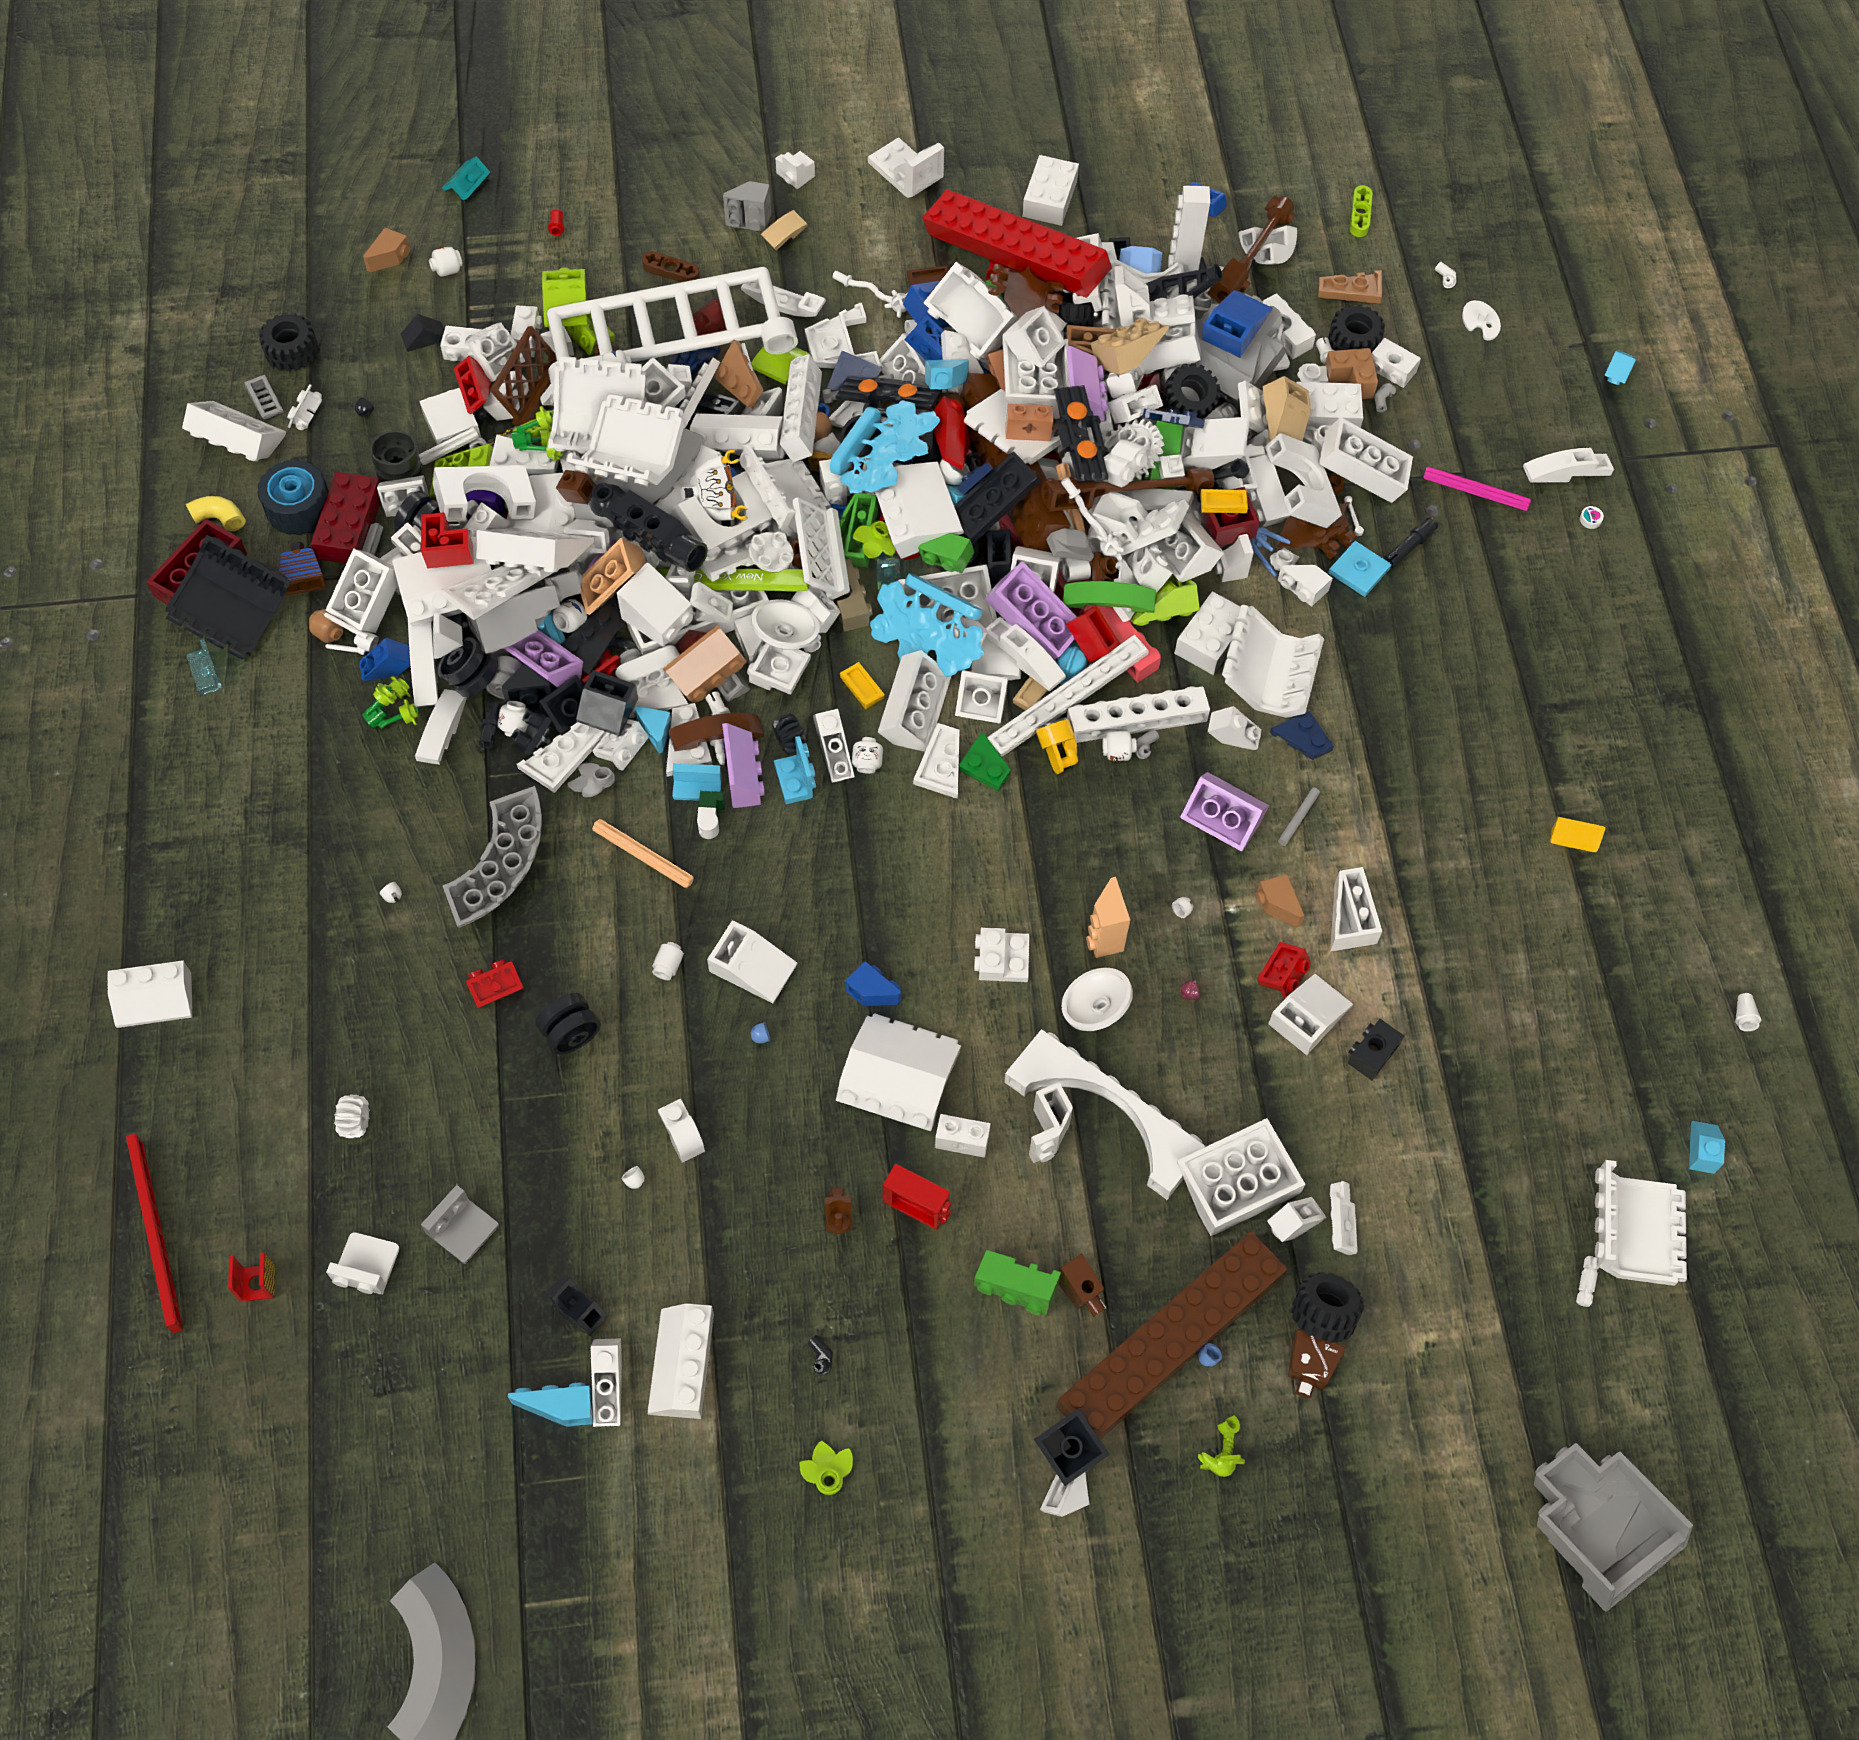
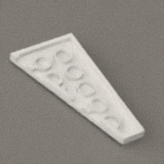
[679,358,720,428]
[442,564,560,620]

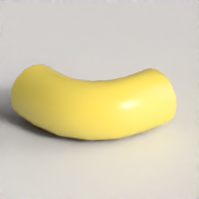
[186,496,246,532]

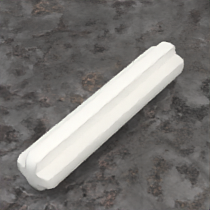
[419,427,480,465]

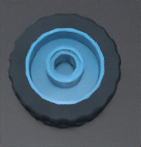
[257,460,329,535]

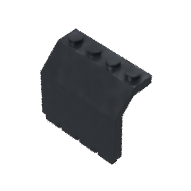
[165,535,291,660]

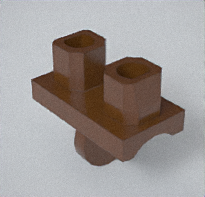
[825,1188,852,1234]

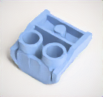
[1119,246,1162,274]

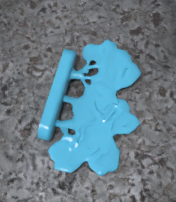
[830,400,940,493]
[870,573,984,677]

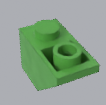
[918,533,974,573]

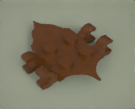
[988,264,1064,319]
[1277,502,1356,559]

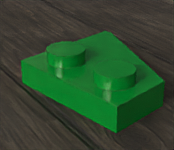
[958,733,1011,792]

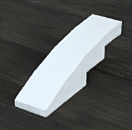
[408,620,439,708]
[415,689,467,765]

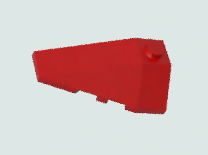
[933,396,970,470]

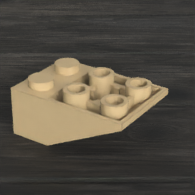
[1091,318,1169,375]
[1262,376,1311,442]

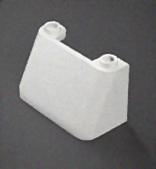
[924,262,1019,360]

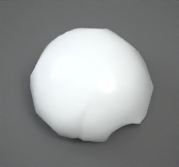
[939,458,970,486]

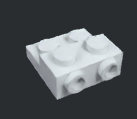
[747,643,811,695]
[974,928,1029,982]

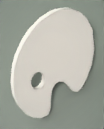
[1462,300,1501,341]

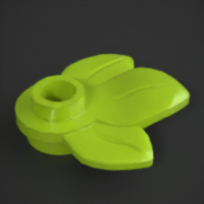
[853,521,896,559]
[799,1441,853,1495]

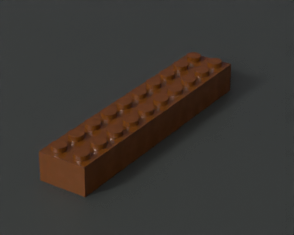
[960,373,1071,553]
[1056,1231,1288,1440]

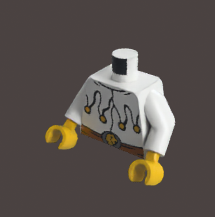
[680,450,748,521]

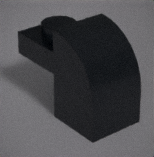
[546,1275,608,1336]

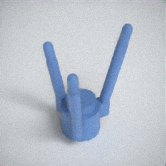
[1249,527,1291,577]

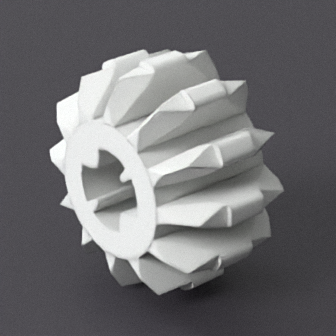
[334,1095,370,1138]

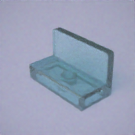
[186,638,223,696]

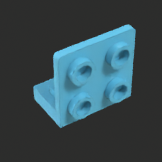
[774,736,816,804]

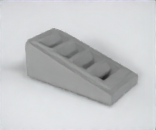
[244,375,284,420]

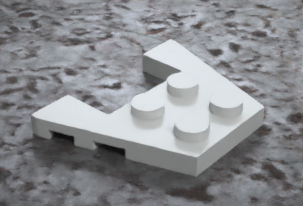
[805,303,881,371]

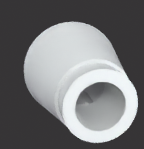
[1735,993,1761,1031]

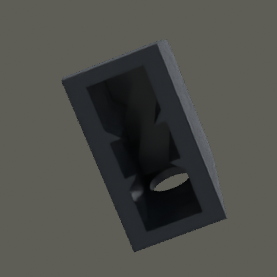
[987,530,1012,583]

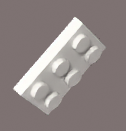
[1238,381,1269,433]

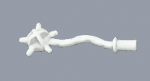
[832,271,908,318]
[1061,477,1124,561]

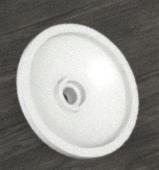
[751,600,820,650]
[1062,968,1133,1031]

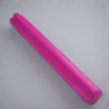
[1424,467,1531,511]

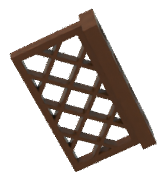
[490,326,557,426]

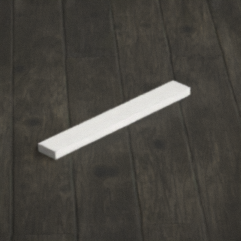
[987,635,1149,757]

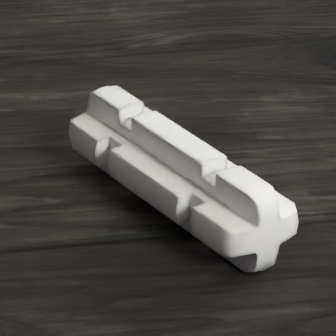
[1576,1256,1599,1307]

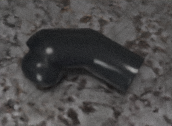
[807,1335,833,1374]

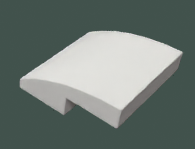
[972,637,1021,681]

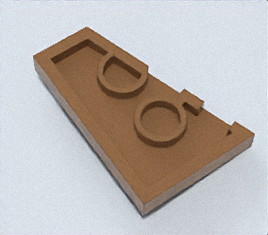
[1318,270,1382,304]
[714,340,763,409]

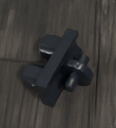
[510,710,552,755]

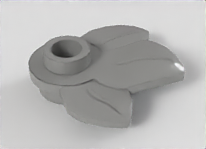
[568,763,615,797]

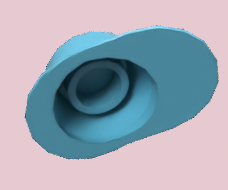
[1054,641,1092,685]

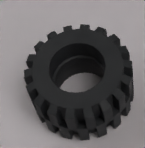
[1045,294,1095,333]
[1328,304,1385,353]
[259,313,319,371]
[1160,363,1221,419]
[1291,1272,1364,1343]

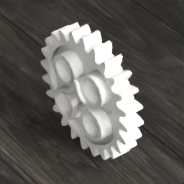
[1104,419,1164,481]

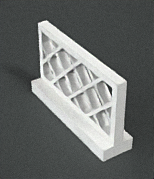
[792,497,850,600]

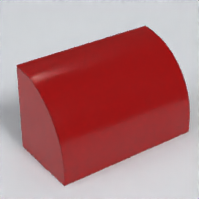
[1066,605,1120,663]

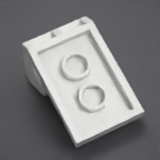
[868,137,944,198]
[1114,265,1196,326]
[1087,492,1189,555]

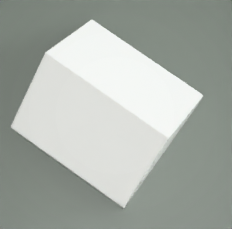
[741,387,783,416]
[955,670,1008,723]

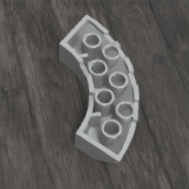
[573,428,704,529]
[443,786,542,928]
[388,1563,476,1740]

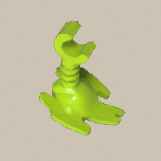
[1198,1415,1245,1477]

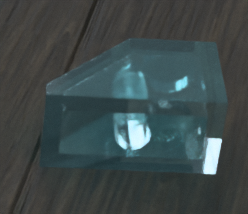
[875,553,900,590]

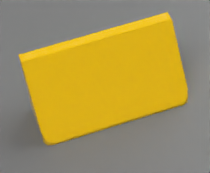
[1550,817,1605,852]

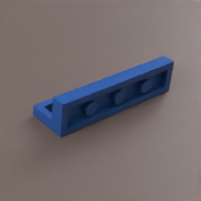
[904,314,990,374]

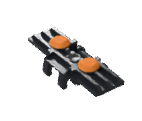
[836,377,942,417]
[1052,385,1109,483]

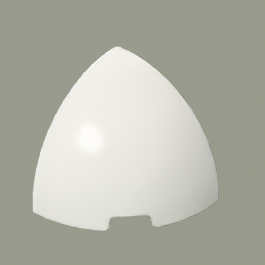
[1239,225,1297,265]

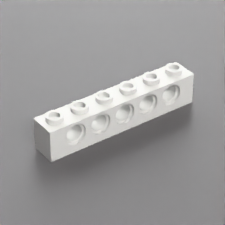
[780,354,822,463]
[1067,686,1210,743]

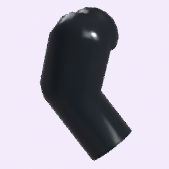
[608,637,636,652]

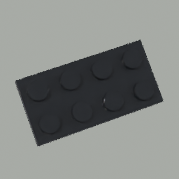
[954,451,1041,543]

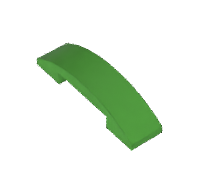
[1063,581,1156,613]

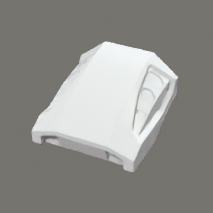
[465,323,525,382]

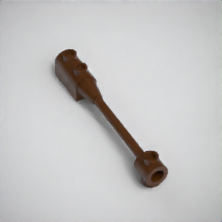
[1206,195,1296,304]
[1041,466,1214,511]

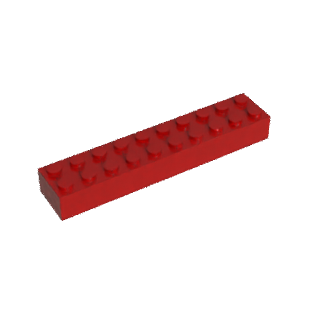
[922,189,1112,298]

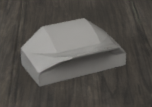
[1046,528,1094,561]

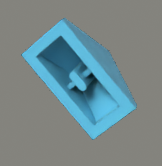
[634,706,671,754]

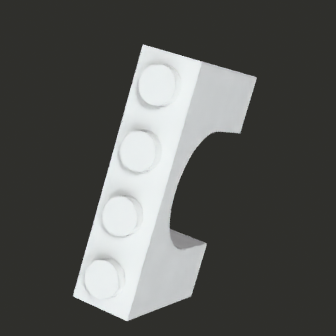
[1265,433,1342,528]
[433,465,536,522]
[670,471,773,558]

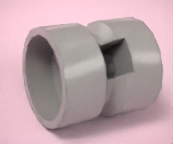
[486,656,523,699]

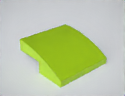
[751,346,810,385]

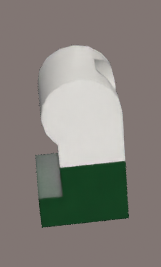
[697,791,725,839]

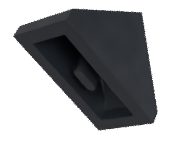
[401,314,445,352]

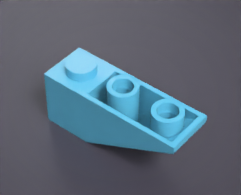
[508,1383,593,1427]

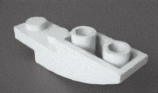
[1523,448,1614,482]
[985,617,1066,692]

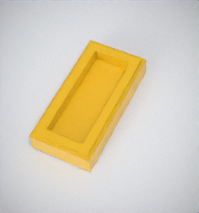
[1200,489,1248,513]
[840,662,885,710]

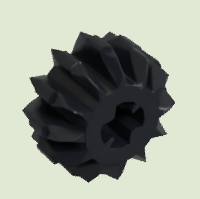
[772,713,807,755]

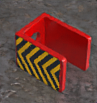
[228,1252,275,1302]

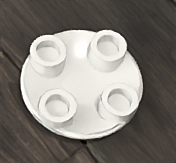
[749,532,794,572]

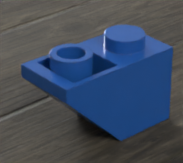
[359,638,411,681]
[845,961,901,1006]

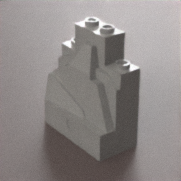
[1175,293,1285,416]
[466,565,583,653]
[1534,1443,1693,1612]

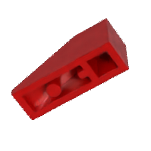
[453,356,491,414]

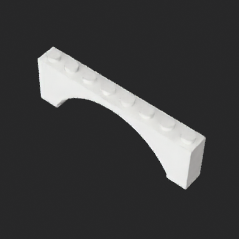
[1005,1029,1205,1200]

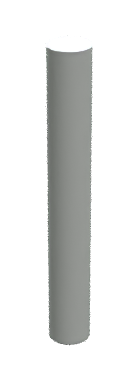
[1278,787,1320,846]

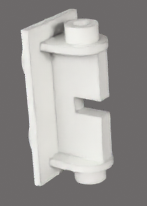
[287,384,322,430]

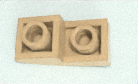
[761,210,808,251]

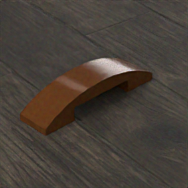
[668,713,764,752]

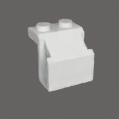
[1216,444,1265,494]
[1029,1082,1073,1163]

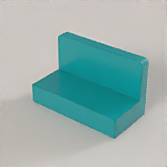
[442,156,490,200]

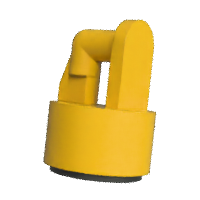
[1036,717,1078,774]

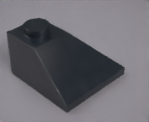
[1034,1408,1110,1486]

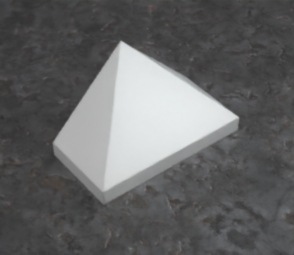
[1040,1472,1089,1517]

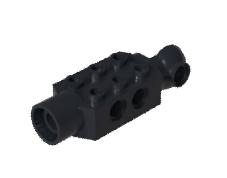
[589,483,708,572]

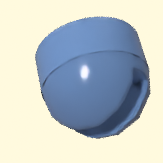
[751,1022,770,1044]
[1198,1343,1222,1367]

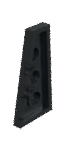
[561,593,626,676]

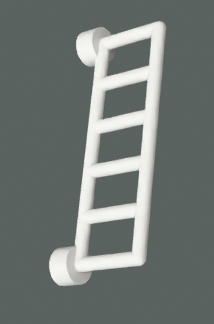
[547,267,798,383]

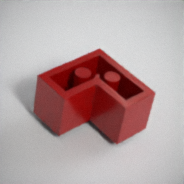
[421,512,474,569]

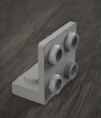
[421,1185,499,1264]

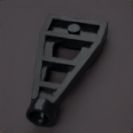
[1146,264,1223,302]
[685,391,741,430]

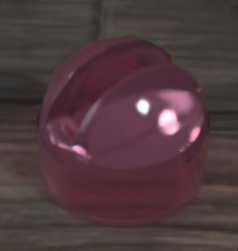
[1180,980,1199,1000]

